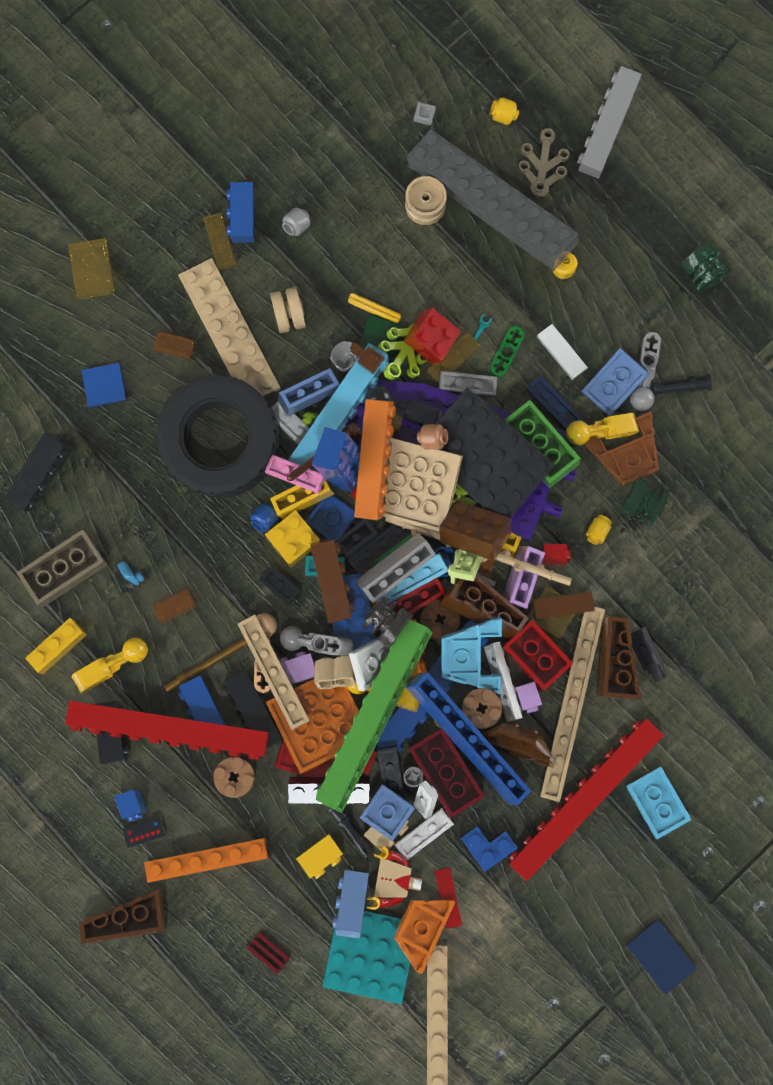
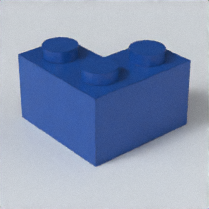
[460,826,517,872]

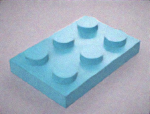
[626,767,692,839]

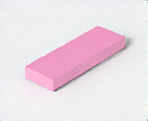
[265,455,325,494]

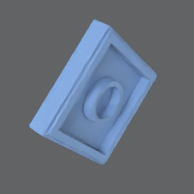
[360,784,416,841]

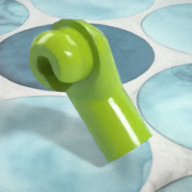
[302,412,319,426]

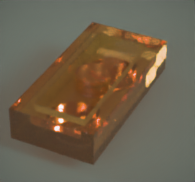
[152,589,197,624]

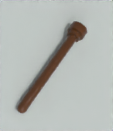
[287,423,361,482]

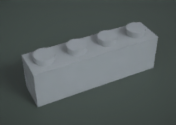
[355,533,436,603]

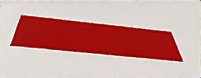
[435,868,462,929]

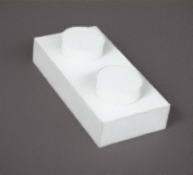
[413,781,438,819]

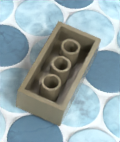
[16,529,108,608]

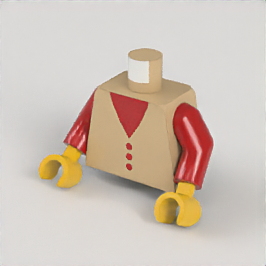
[367,845,422,910]

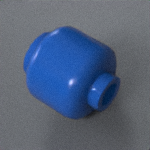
[250,504,279,532]

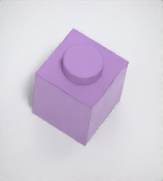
[515,682,542,714]

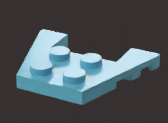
[441,617,502,694]

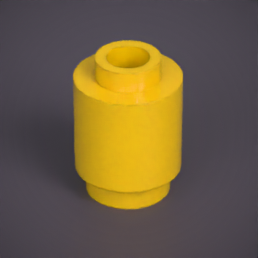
[586,515,612,545]

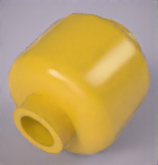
[490,97,519,125]
[552,252,578,279]

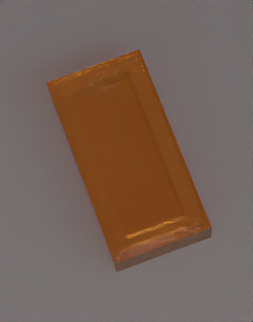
[153,331,195,360]

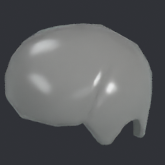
[330,341,359,372]

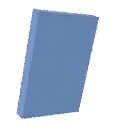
[582,348,649,416]

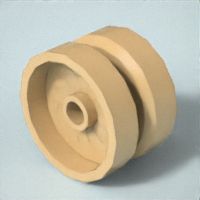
[405,176,446,225]
[270,287,306,334]

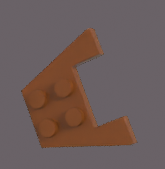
[583,411,659,487]

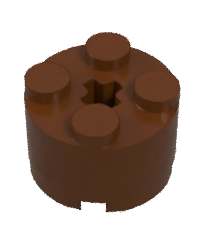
[420,600,460,641]

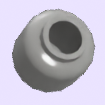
[282,208,310,236]

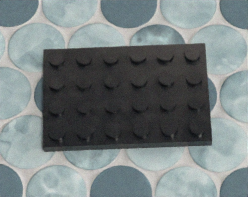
[420,388,556,518]

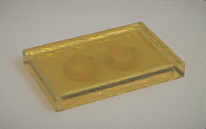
[68,238,115,300]

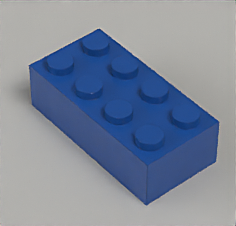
[312,427,361,492]
[333,573,375,657]

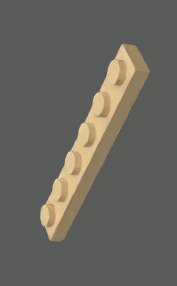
[238,615,310,730]

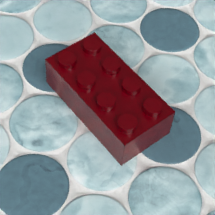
[408,728,485,818]

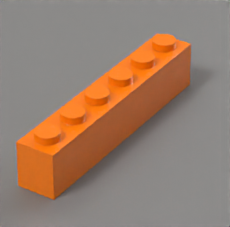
[354,399,396,520]
[144,838,269,883]

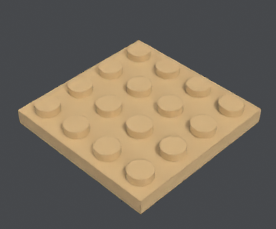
[383,438,463,532]

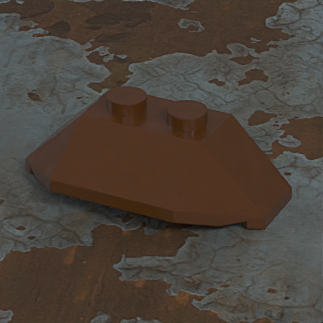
[481,722,554,768]

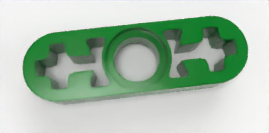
[490,326,524,378]

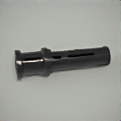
[652,374,712,395]
[326,808,374,859]

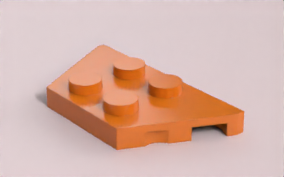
[394,900,455,974]

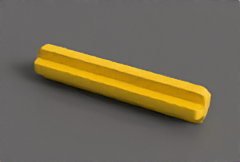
[348,293,401,324]

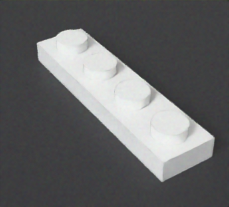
[484,641,523,723]

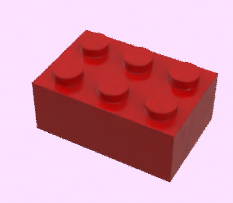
[503,620,573,692]

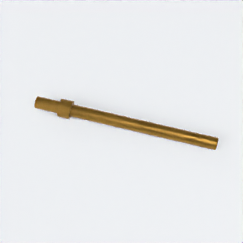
[164,638,248,692]

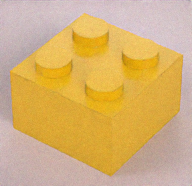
[265,510,320,568]

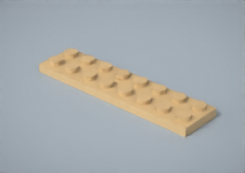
[178,258,281,397]

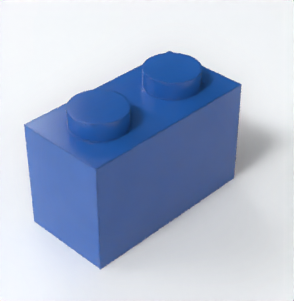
[114,789,147,822]

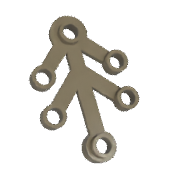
[518,128,570,197]

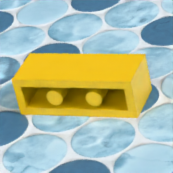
[270,480,335,519]
[25,618,87,674]

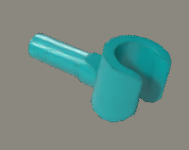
[473,314,492,341]

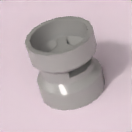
[404,767,424,787]

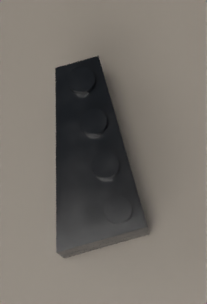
[4,433,76,511]

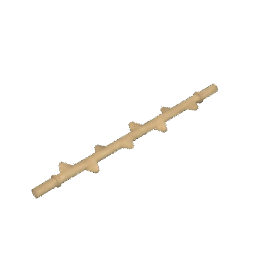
[385,518,572,586]

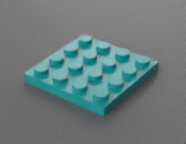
[322,910,410,1005]

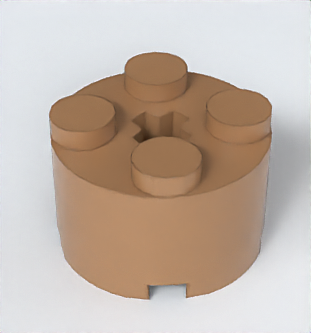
[461,689,502,730]
[214,757,256,798]

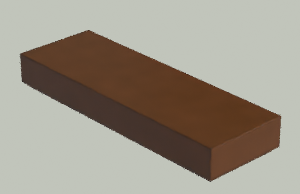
[533,591,595,620]

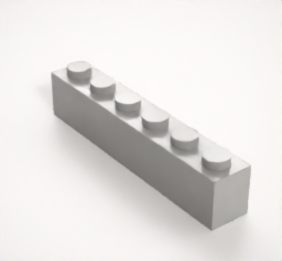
[577,66,642,179]

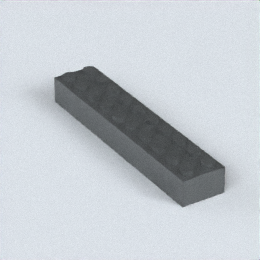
[407,129,578,271]

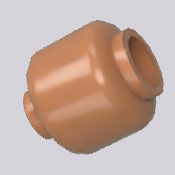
[417,424,448,450]

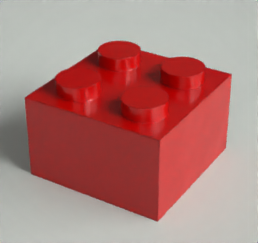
[404,308,461,364]

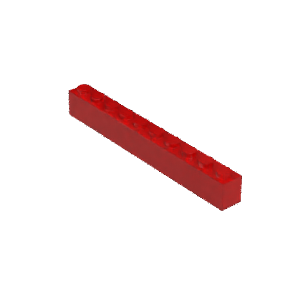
[65,701,269,760]
[508,719,664,881]

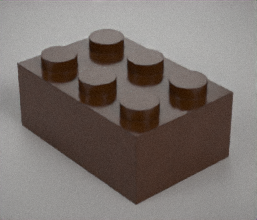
[439,500,511,561]

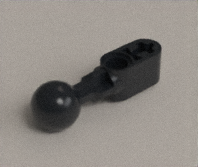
[367,386,445,427]

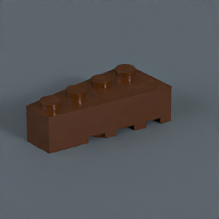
[310,538,355,623]
[439,575,528,639]
[597,616,642,701]
[79,889,166,945]

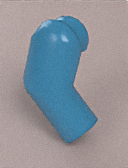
[117,561,144,585]

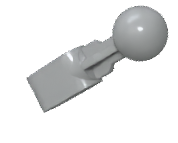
[630,332,661,411]
[280,626,353,655]

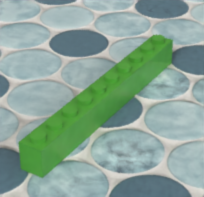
[315,618,433,813]

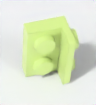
[448,549,483,584]

